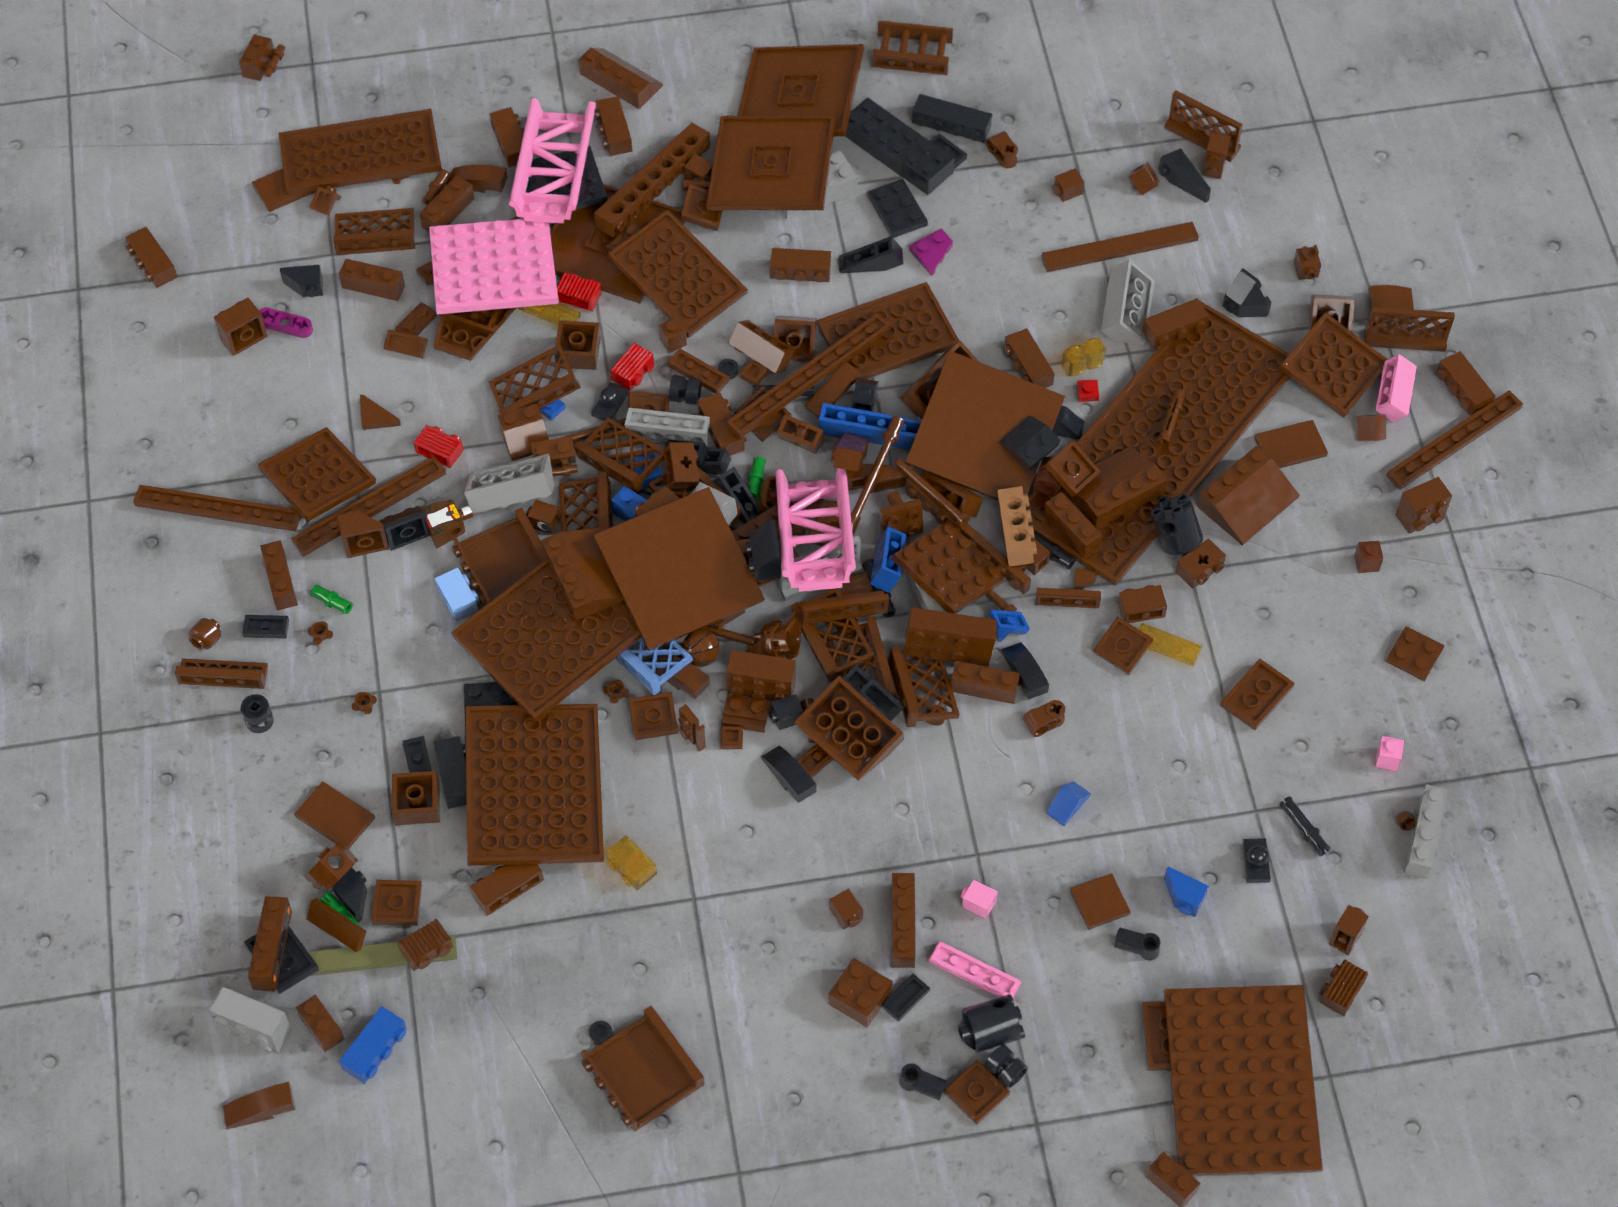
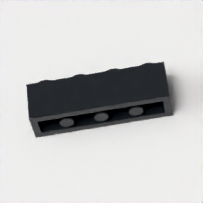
[912,94,993,143]

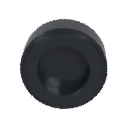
[718,359,739,379]
[589,1021,613,1045]

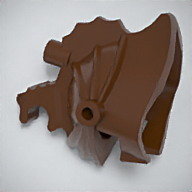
[745,612,802,659]

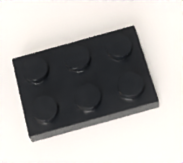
[868,179,928,238]
[244,926,319,994]

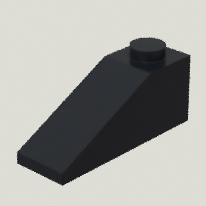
[1158,148,1211,203]
[839,236,904,273]
[712,467,762,524]

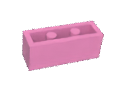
[1376,354,1417,422]

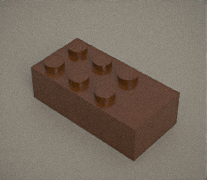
[903,607,997,667]

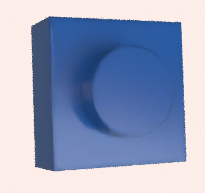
[540,400,566,421]

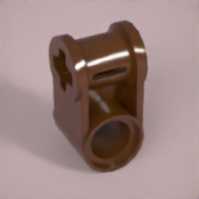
[986,131,1018,168]
[1022,700,1065,737]

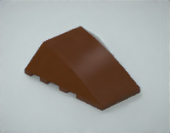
[434,307,517,361]

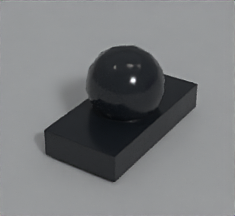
[591,382,629,421]
[1243,838,1271,883]

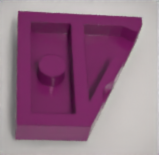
[909,228,953,276]

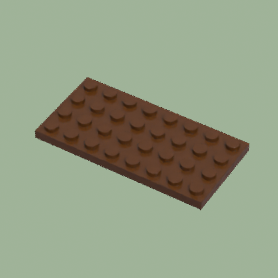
[278,109,442,195]

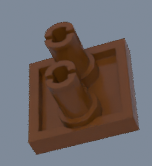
[879,491,923,537]

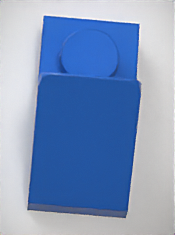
[989,610,1030,642]

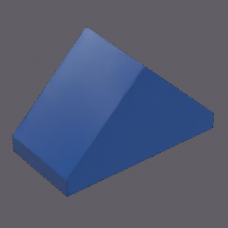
[1046,781,1091,826]

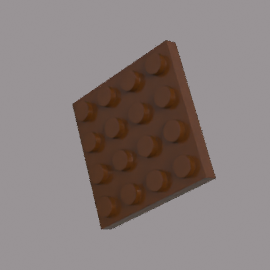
[1279,312,1388,418]
[258,427,376,522]
[892,520,1007,614]

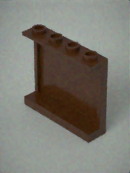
[452,508,546,607]
[581,1006,705,1131]

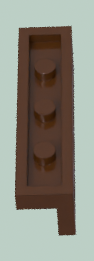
[799,590,889,625]
[175,658,268,689]

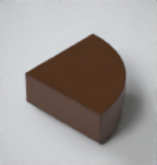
[1074,569,1097,590]

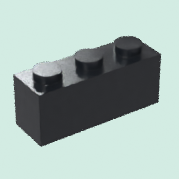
[434,736,467,809]

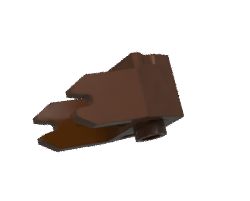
[305,841,358,890]

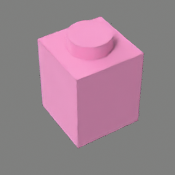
[1375,736,1404,771]
[961,880,998,919]

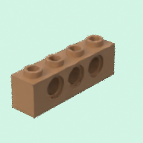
[997,486,1037,567]

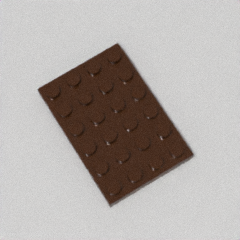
[608,210,748,338]
[817,282,959,383]

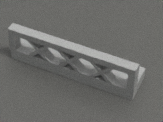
[625,408,710,447]

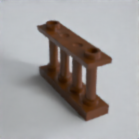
[872,20,953,75]

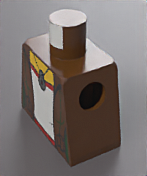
[421,499,473,549]

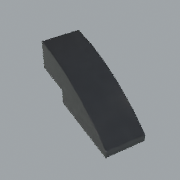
[665,440,731,475]
[1002,642,1049,700]
[842,665,905,721]
[761,745,816,803]

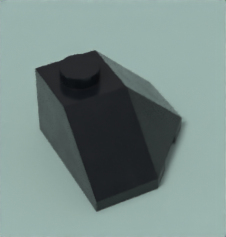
[1223,268,1272,317]

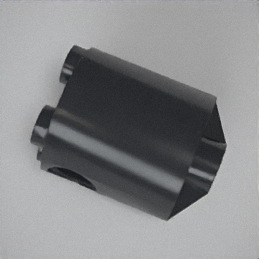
[1151,494,1204,555]
[957,994,1025,1053]

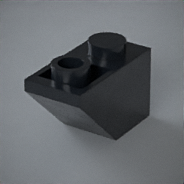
[852,378,879,412]

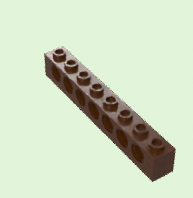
[594,123,711,237]

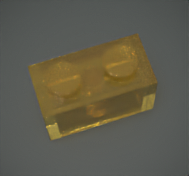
[606,835,657,891]

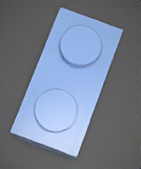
[435,568,479,621]

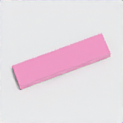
[929,941,1021,998]

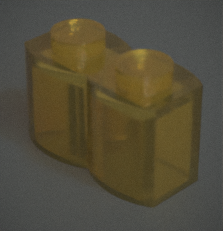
[1062,338,1106,377]

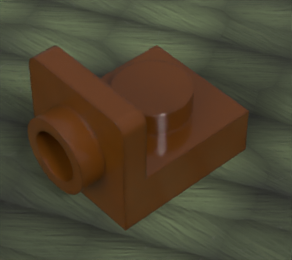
[309,186,341,216]

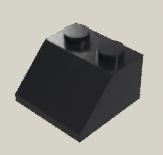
[999,416,1061,473]
[379,505,430,551]
[746,520,781,581]

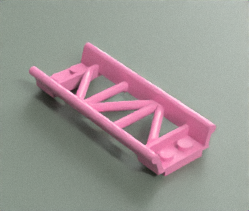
[509,98,596,223]
[775,468,856,592]

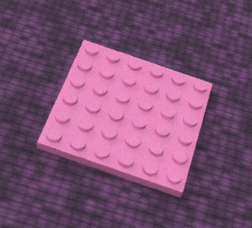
[429,219,559,314]

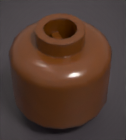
[189,618,221,650]

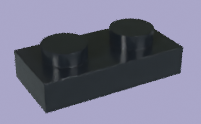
[930,133,967,169]
[243,615,289,639]
[402,736,432,773]

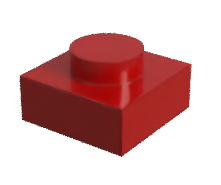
[1077,380,1100,402]

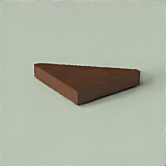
[360,395,401,430]

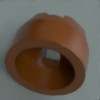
[1396,811,1416,831]

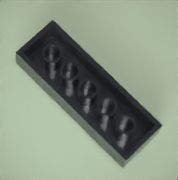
[845,97,954,195]

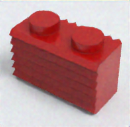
[557,272,601,312]
[610,343,655,391]
[414,425,464,469]

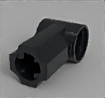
[1114,927,1161,961]
[899,1063,947,1100]

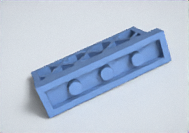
[615,638,693,695]

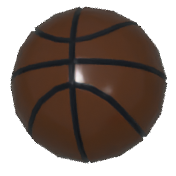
[682,629,720,667]

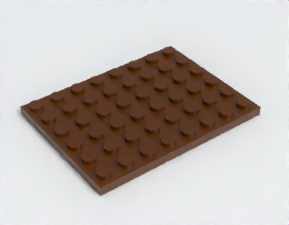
[451,559,642,722]
[466,704,604,866]
[1164,985,1323,1176]

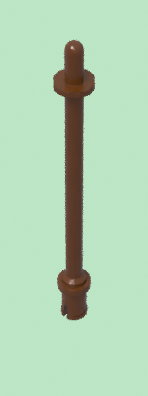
[837,416,904,558]

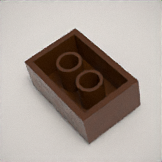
[726,650,796,701]

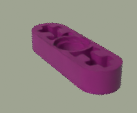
[259,308,313,338]

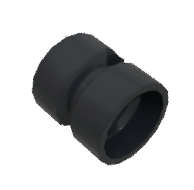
[669,375,702,405]
[240,694,274,733]
[984,1044,1028,1089]

